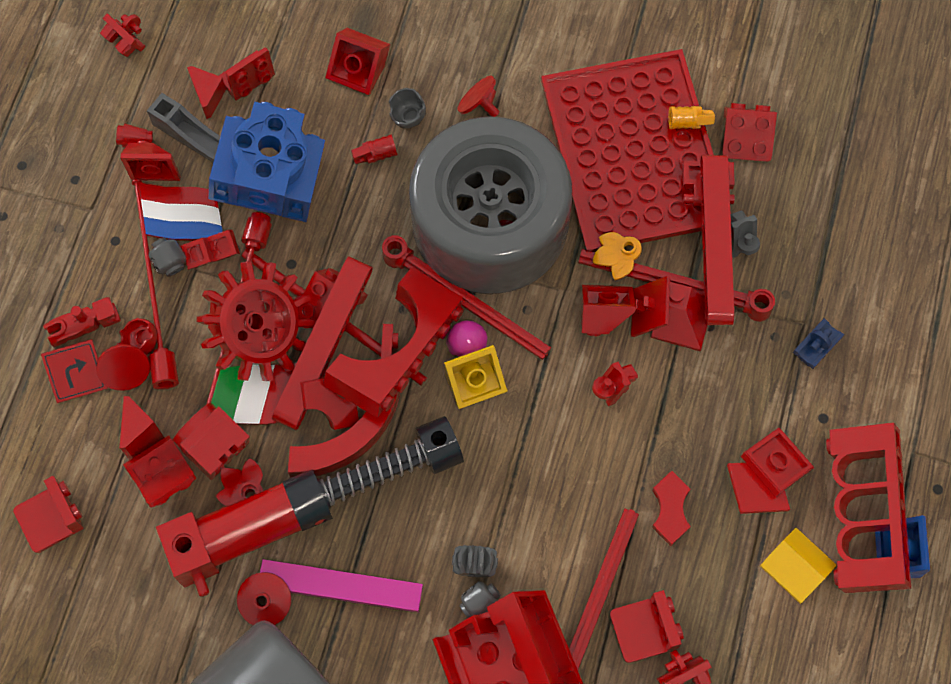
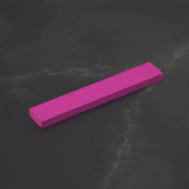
[260,559,423,613]

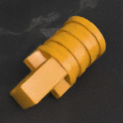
[668,106,715,129]

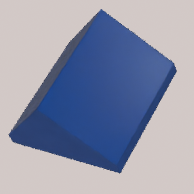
[875,515,930,578]

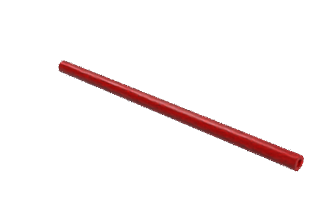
[242,249,427,386]

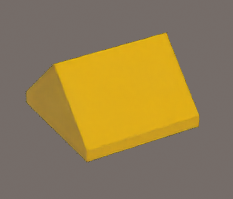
[444,345,507,409]
[760,528,837,604]

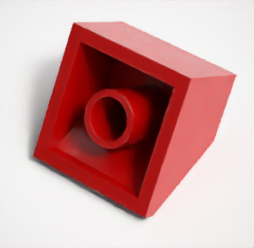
[325,28,391,95]

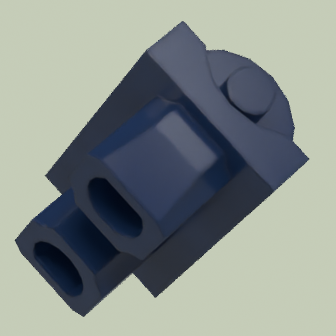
[793,318,844,369]

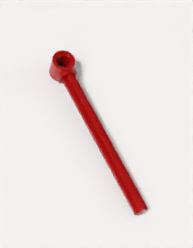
[382,235,551,360]
[578,249,775,322]
[569,509,639,670]

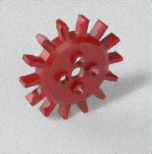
[196,261,316,381]

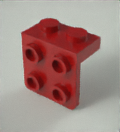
[722,103,777,162]
[297,268,368,328]
[123,435,196,508]
[13,476,84,553]
[610,590,684,663]

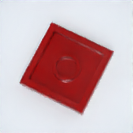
[741,428,814,497]

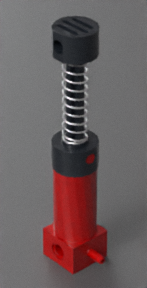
[156,416,464,597]

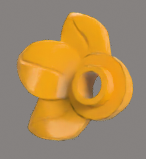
[593,232,642,280]

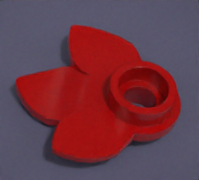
[216,459,263,506]

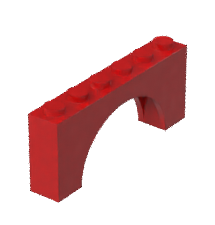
[324,267,464,418]

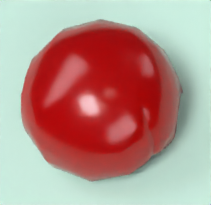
[117,318,157,355]

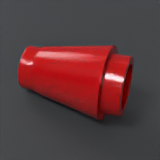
[116,123,153,148]

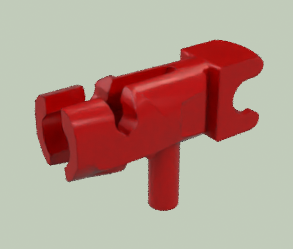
[43,297,121,348]

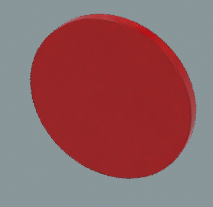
[458,75,500,117]
[96,344,150,391]

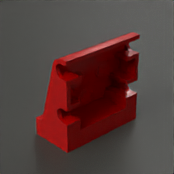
[432,590,583,684]

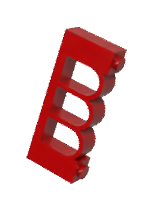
[826,423,911,593]

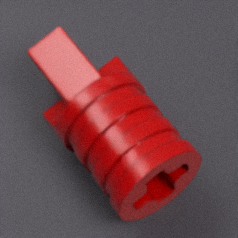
[351,134,398,164]

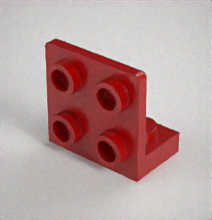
[219,47,275,101]

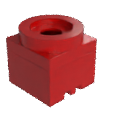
[173,402,250,481]

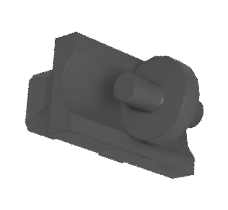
[730,210,760,258]

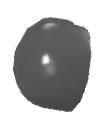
[389,88,426,128]

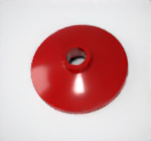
[237,572,292,625]

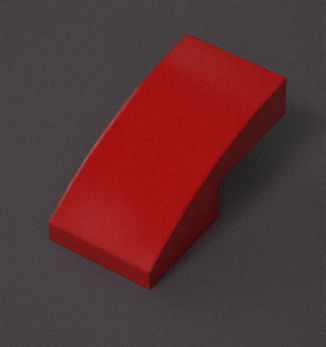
[181,230,240,270]

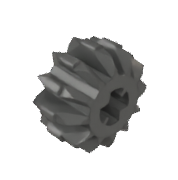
[452,545,498,578]

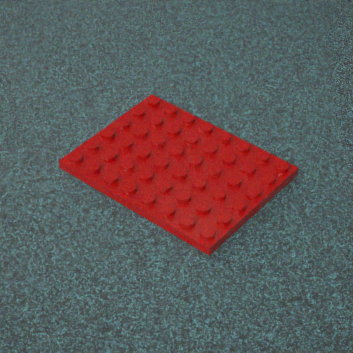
[541,49,731,252]

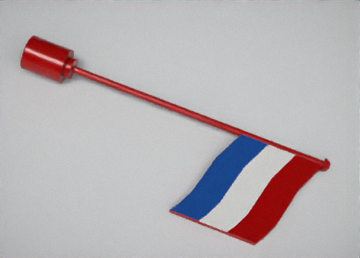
[132,178,223,389]

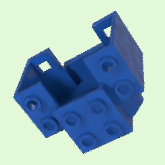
[208,102,325,222]

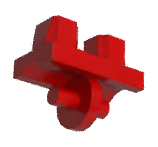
[100,13,146,57]
[592,361,638,406]
[657,650,712,684]

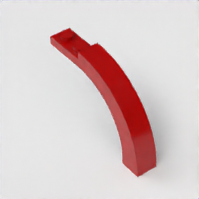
[288,324,400,478]

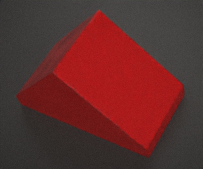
[187,66,226,119]

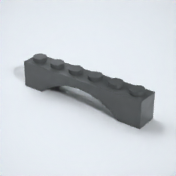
[147,93,220,162]

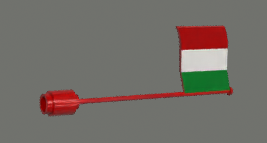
[206,212,296,425]

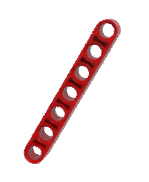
[700,155,734,325]
[272,256,373,430]

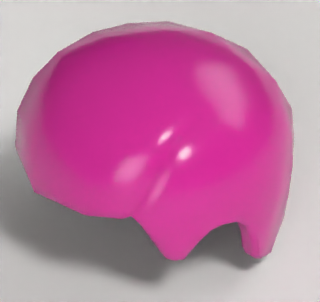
[446,320,488,357]

